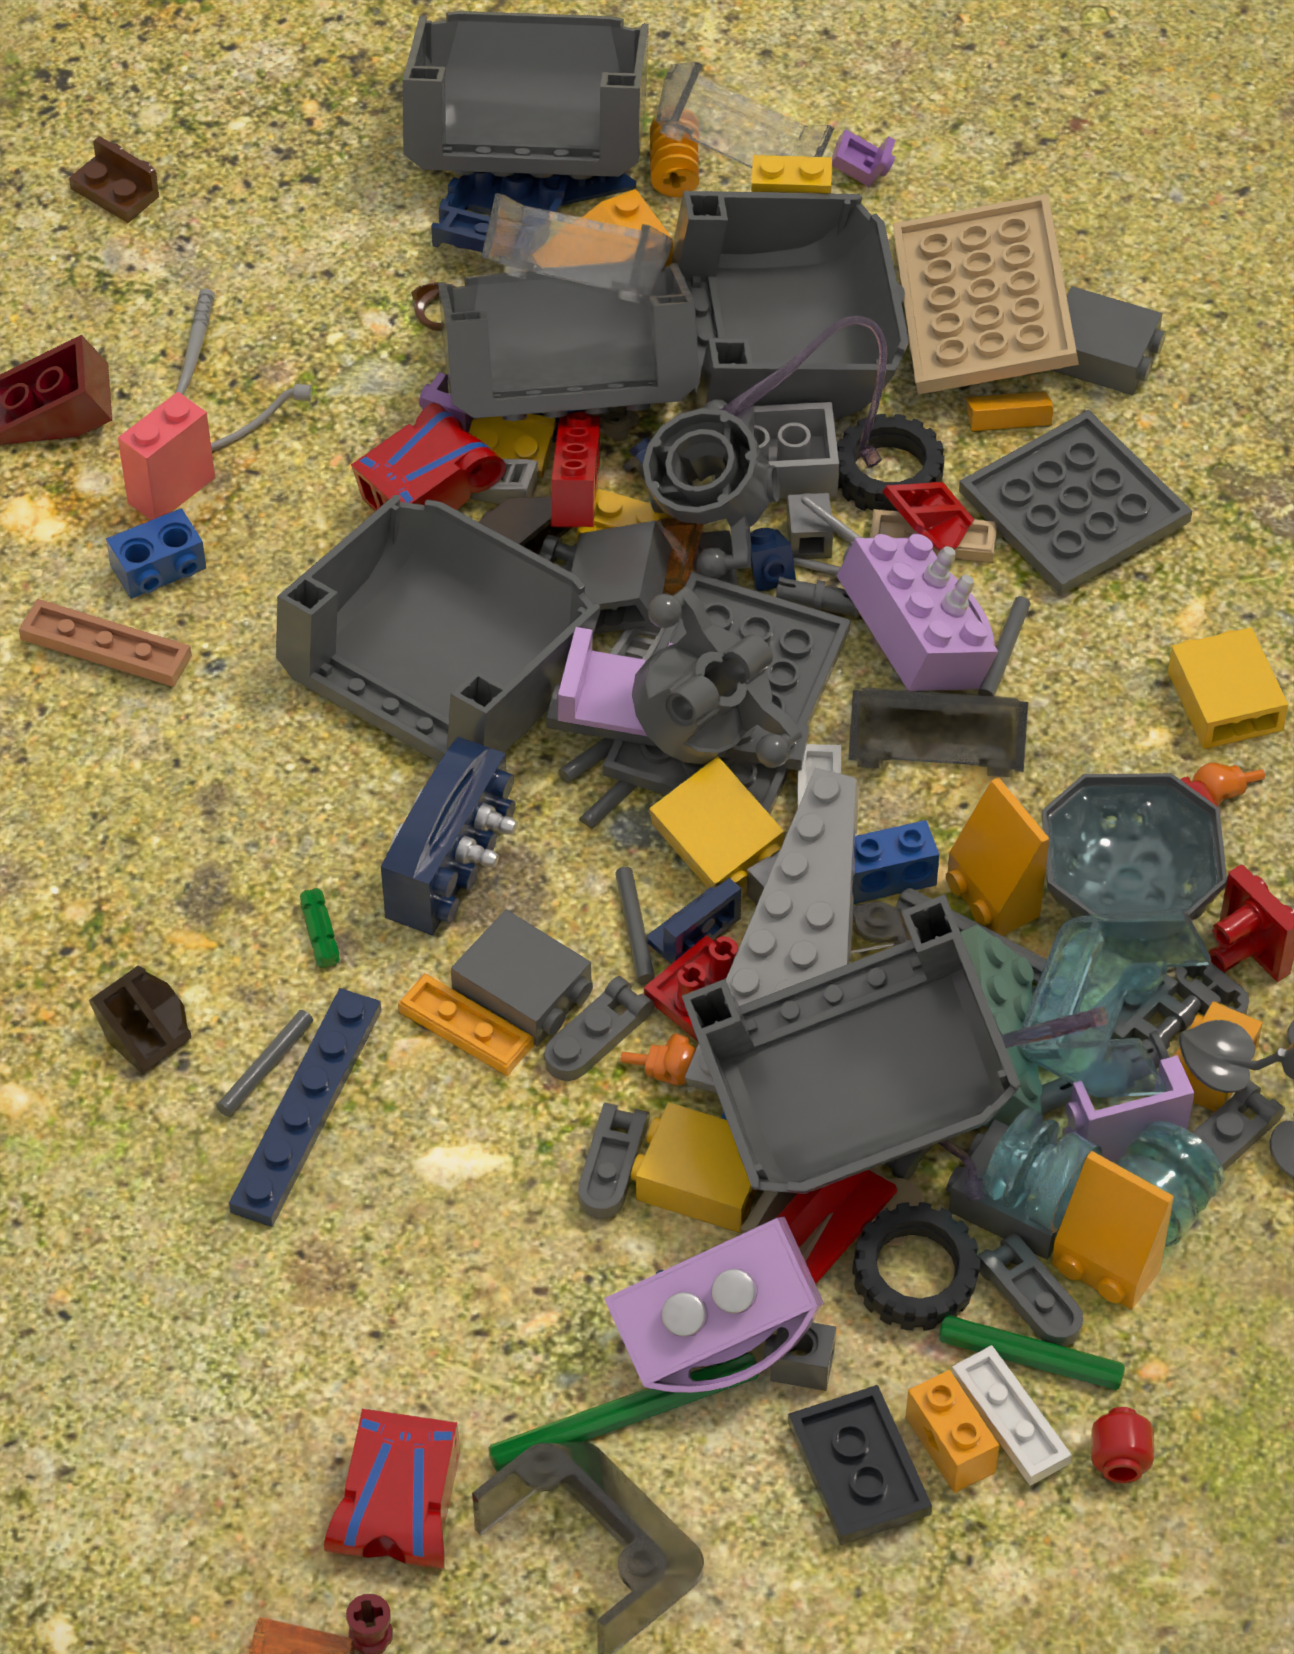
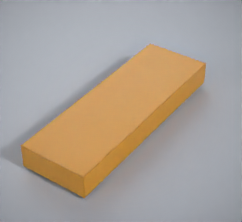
[398,973,534,1076]

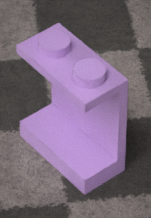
[558,627,673,736]
[1062,1055,1194,1162]

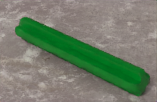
[939,1315,1125,1390]

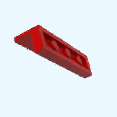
[775,1169,898,1284]

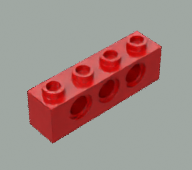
[551,411,601,527]

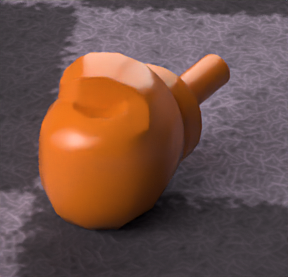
[1192,762,1265,805]
[620,1033,696,1086]

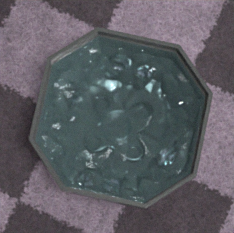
[1041,773,1227,937]

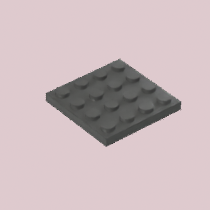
[959,410,1192,595]

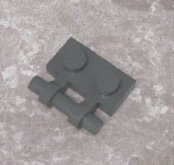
[1086,958,1202,1050]

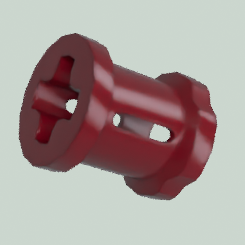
[346,1594,393,1654]

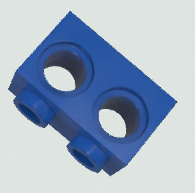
[106,508,206,599]
[852,820,940,904]

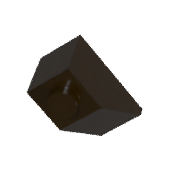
[479,497,573,555]

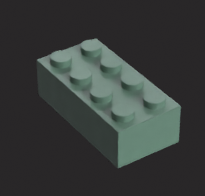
[960,924,1042,1129]

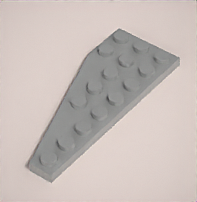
[685,767,859,1093]

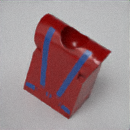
[351,402,506,511]
[324,1408,461,1570]

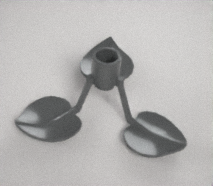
[1179,1020,1294,1179]

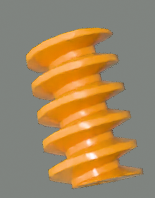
[650,110,699,198]

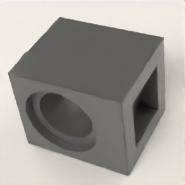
[763,1323,836,1391]

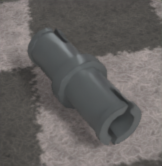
[776,576,859,618]

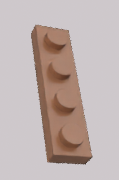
[19,599,192,687]

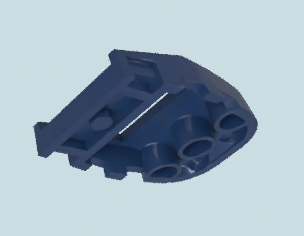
[431,172,568,268]

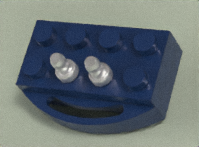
[381,737,518,936]

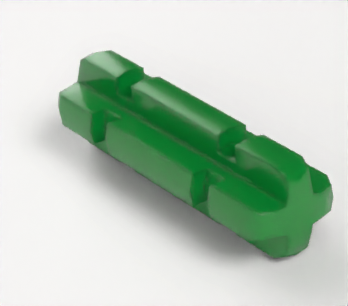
[300,888,340,968]

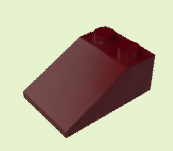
[0,335,113,445]

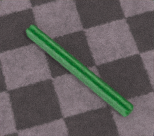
[488,1352,759,1472]

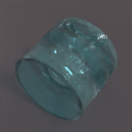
[982,1108,1102,1233]
[1115,1121,1225,1247]

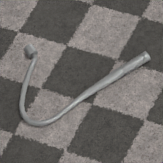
[175,288,312,451]

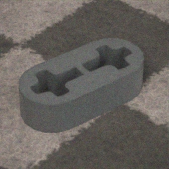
[1174,956,1249,1016]

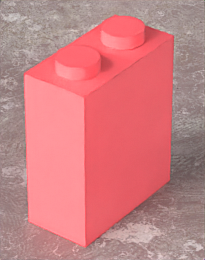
[118,392,215,520]

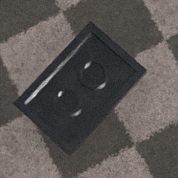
[788,1385,932,1545]

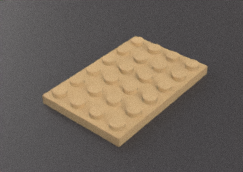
[893,194,1079,395]

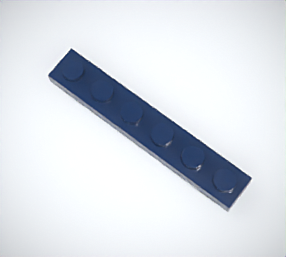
[229,988,382,1227]

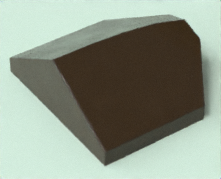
[89,965,191,1073]

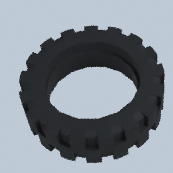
[837,414,945,512]
[852,1202,980,1331]

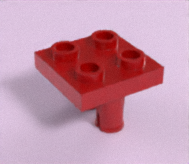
[1208,864,1294,982]
[644,935,738,1043]

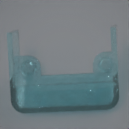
[1018,909,1211,1098]

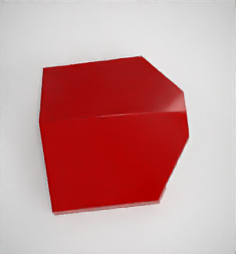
[882,482,974,551]

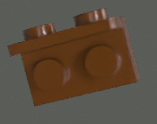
[69,136,159,223]

